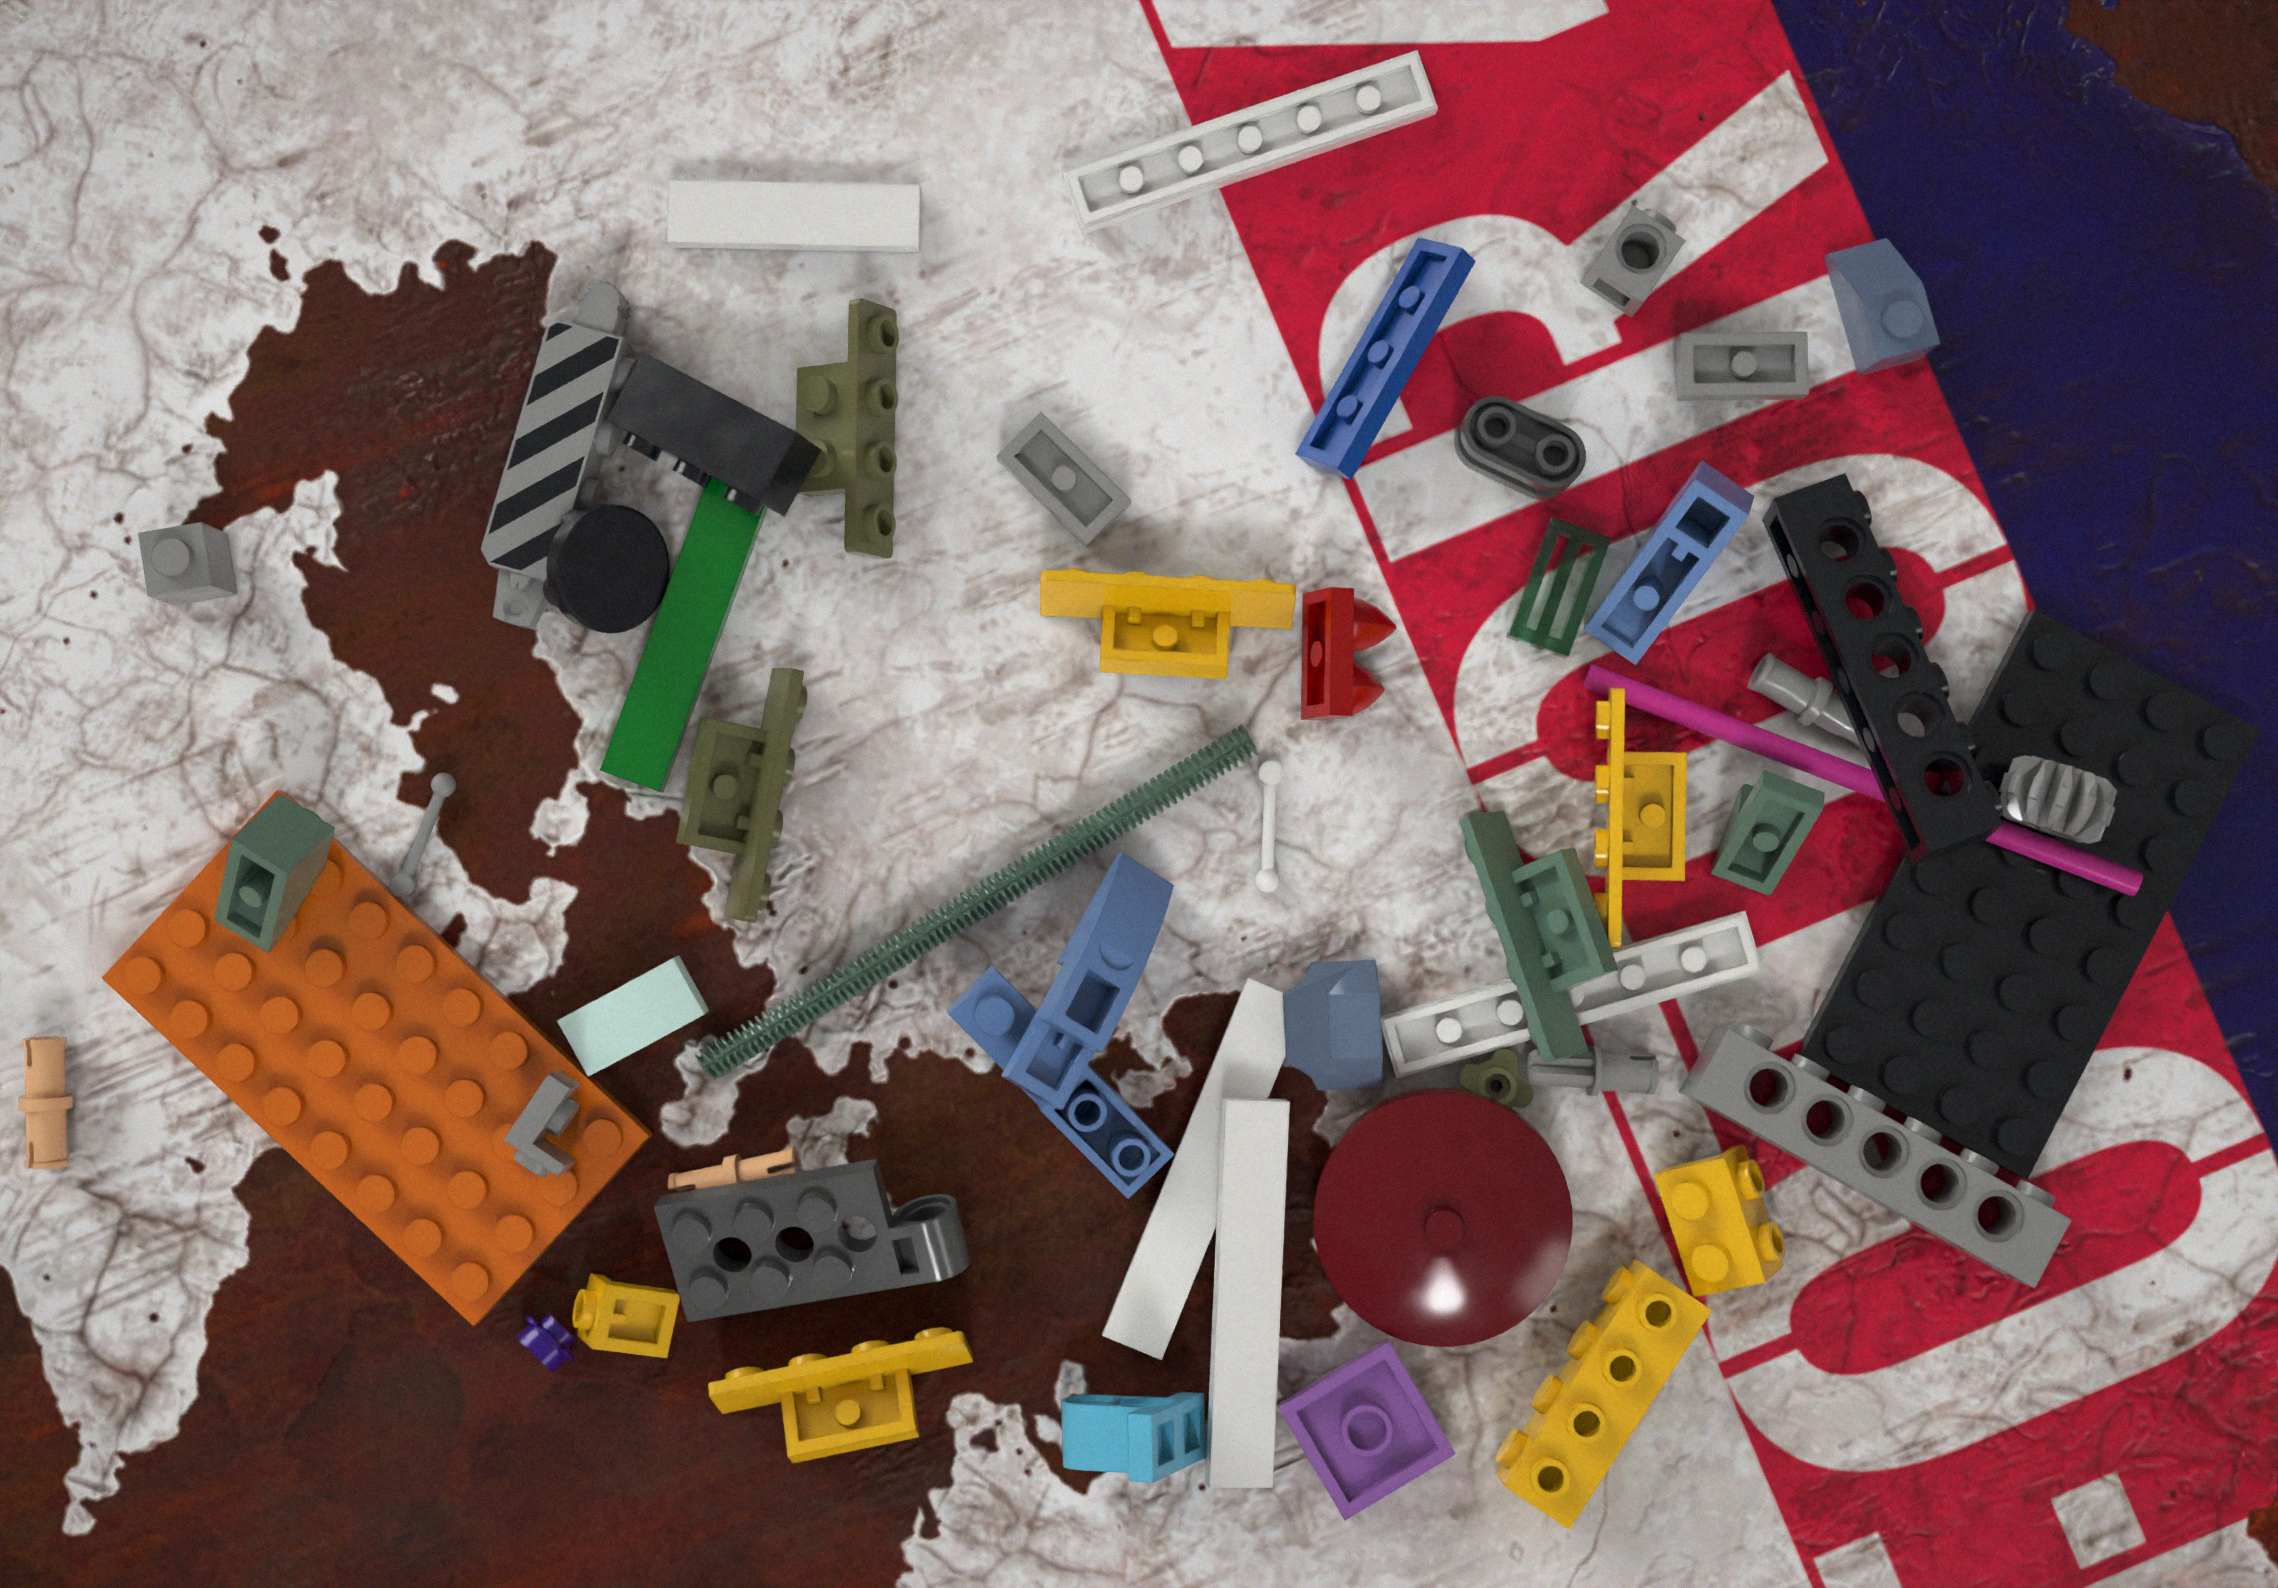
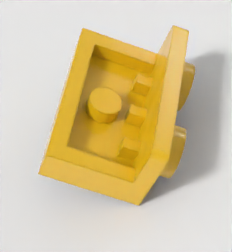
[1654,1144,1785,1298]

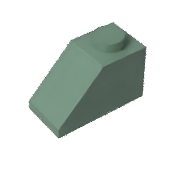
[214,794,335,953]

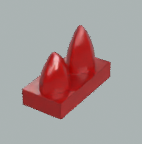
[1301,587,1397,721]

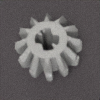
[1998,755,2117,844]

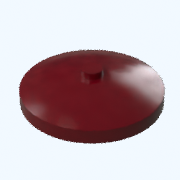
[1313,1088,1573,1347]

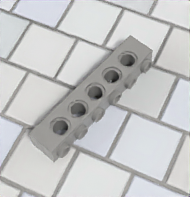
[1679,1022,2071,1288]

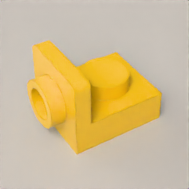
[572,1273,680,1358]

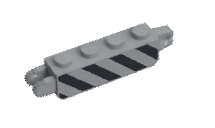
[481,281,638,630]

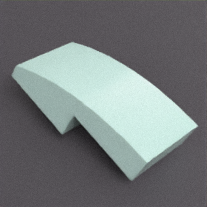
[557,955,709,1076]

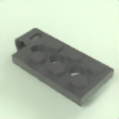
[654,1159,971,1322]

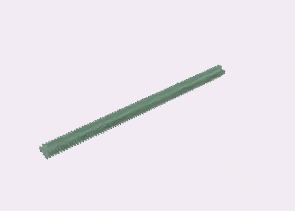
[694,724,1258,1081]

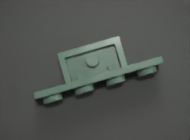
[1460,811,1618,1062]

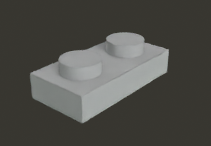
[1676,332,1809,401]
[996,412,1131,548]

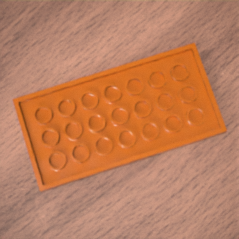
[102,790,654,1326]

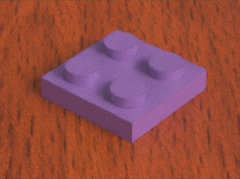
[1277,1338,1456,1520]

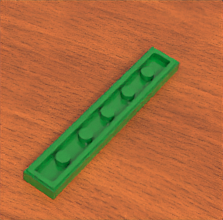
[600,479,768,793]

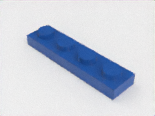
[1295,237,1476,480]

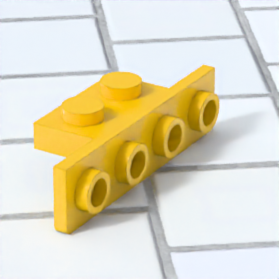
[1040,568,1296,679]
[1593,687,1687,947]
[708,1327,973,1463]

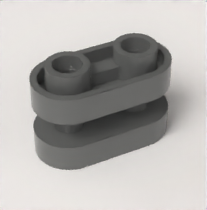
[1454,396,1586,500]

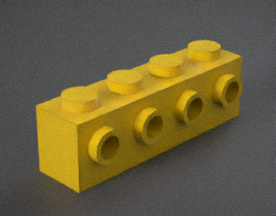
[1495,1259,1712,1530]

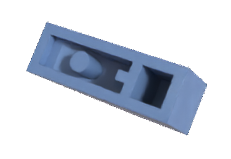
[1583,460,1754,665]

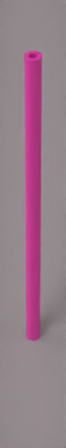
[1582,664,2143,897]

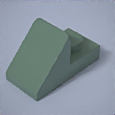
[1711,770,1825,896]

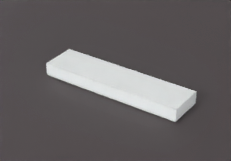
[666,180,922,252]

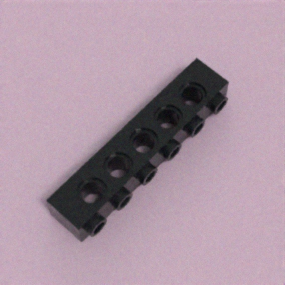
[1762,473,2003,866]

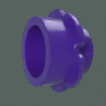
[516,1313,576,1373]

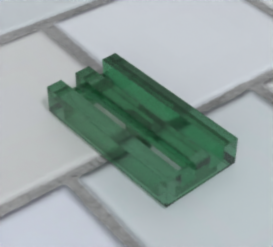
[1506,517,1611,659]

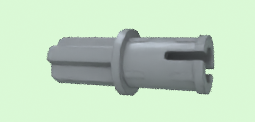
[1526,1045,1659,1096]

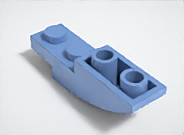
[1001,852,1174,1110]
[946,965,1175,1199]

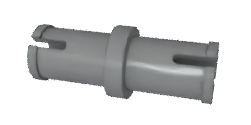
[1747,653,1862,750]

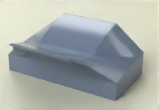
[1283,960,1383,1091]

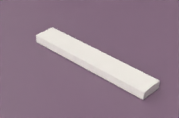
[1062,50,1438,235]
[1381,911,1764,1079]
[1102,978,1285,1360]
[1205,1097,1290,1488]

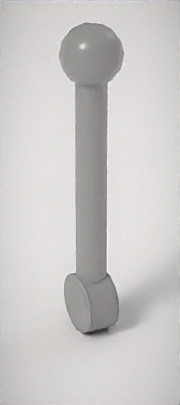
[389,772,456,898]

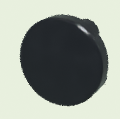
[543,504,670,634]

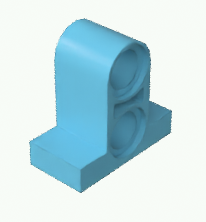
[1061,1392,1206,1483]

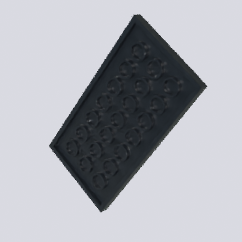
[1796,609,2261,1179]

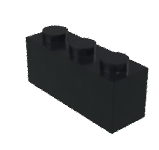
[607,352,821,517]

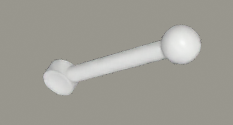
[1254,760,1283,893]

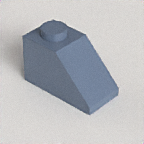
[1824,238,1940,376]

